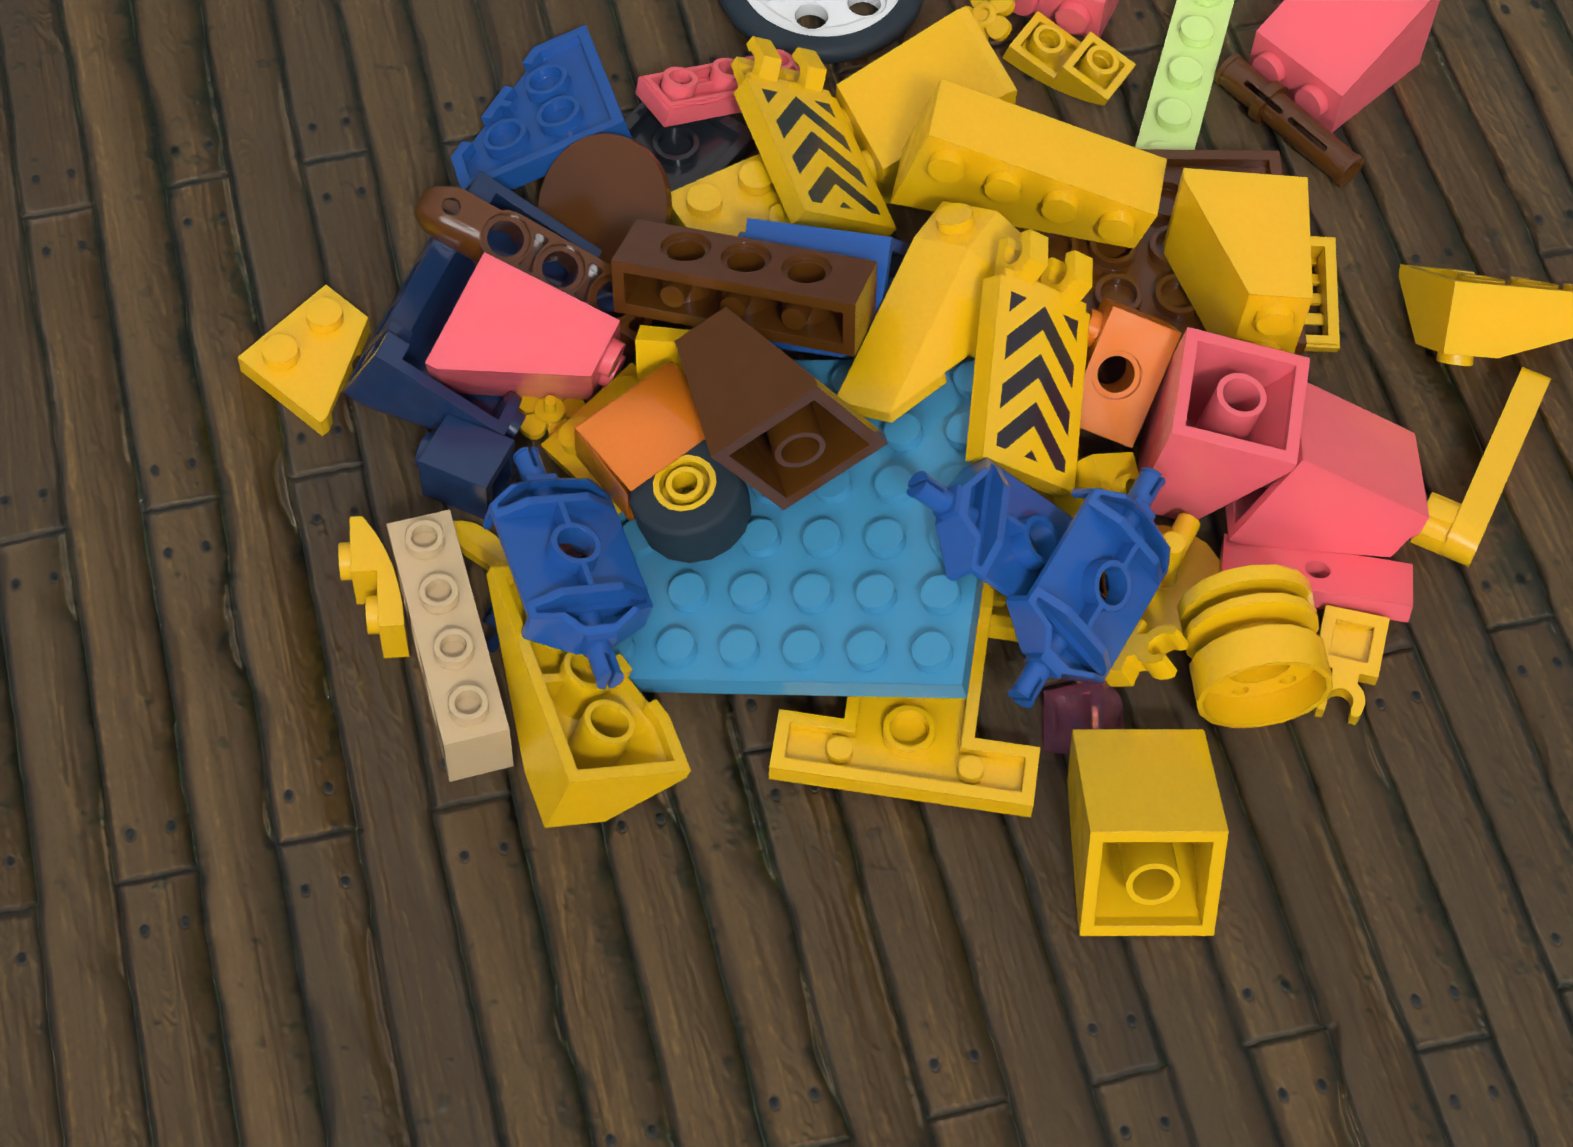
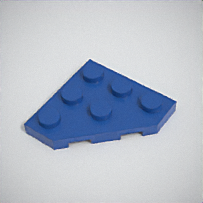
[451,25,632,190]

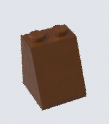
[675,307,888,510]

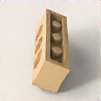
[387,509,514,782]

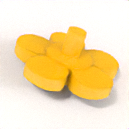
[960,0,1015,42]
[518,395,585,440]

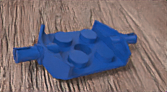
[482,446,653,689]
[907,458,1107,600]
[1006,467,1171,708]

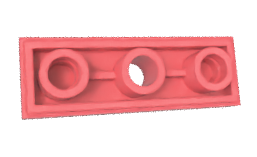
[635,49,800,127]
[1219,534,1413,623]

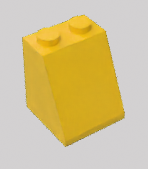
[835,7,1017,204]
[1163,168,1313,354]
[1067,729,1229,936]

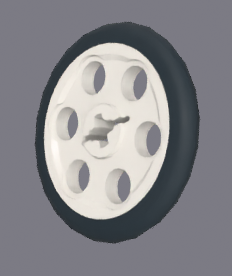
[720,0,924,64]

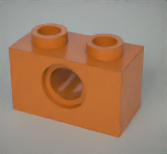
[1080,297,1182,448]

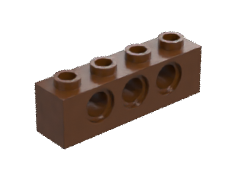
[611,219,877,357]

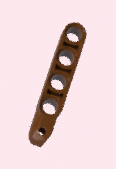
[414,186,695,358]

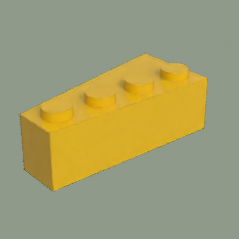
[890,78,1167,249]

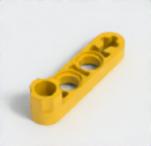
[1410,367,1551,567]

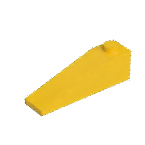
[1398,264,1573,366]

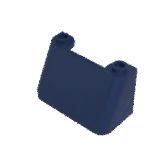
[342,171,602,439]

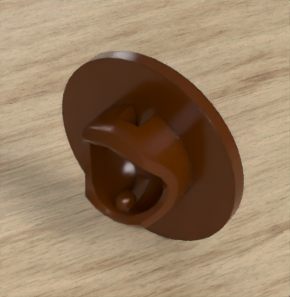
[538,133,672,265]

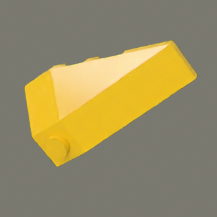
[837,201,1041,423]
[486,566,691,828]

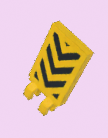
[731,36,897,237]
[965,229,1093,497]

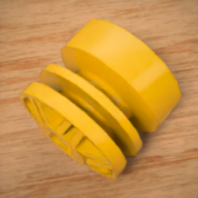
[1177,565,1333,728]

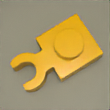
[1313,605,1390,725]
[1076,619,1189,687]

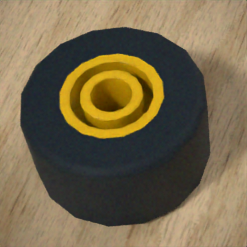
[629,440,752,563]

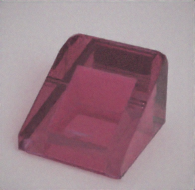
[1044,680,1123,754]

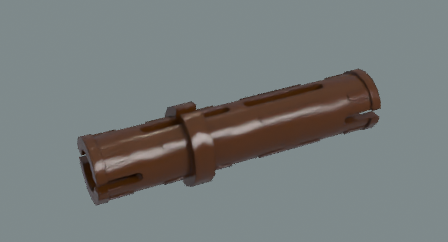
[1214,53,1365,187]

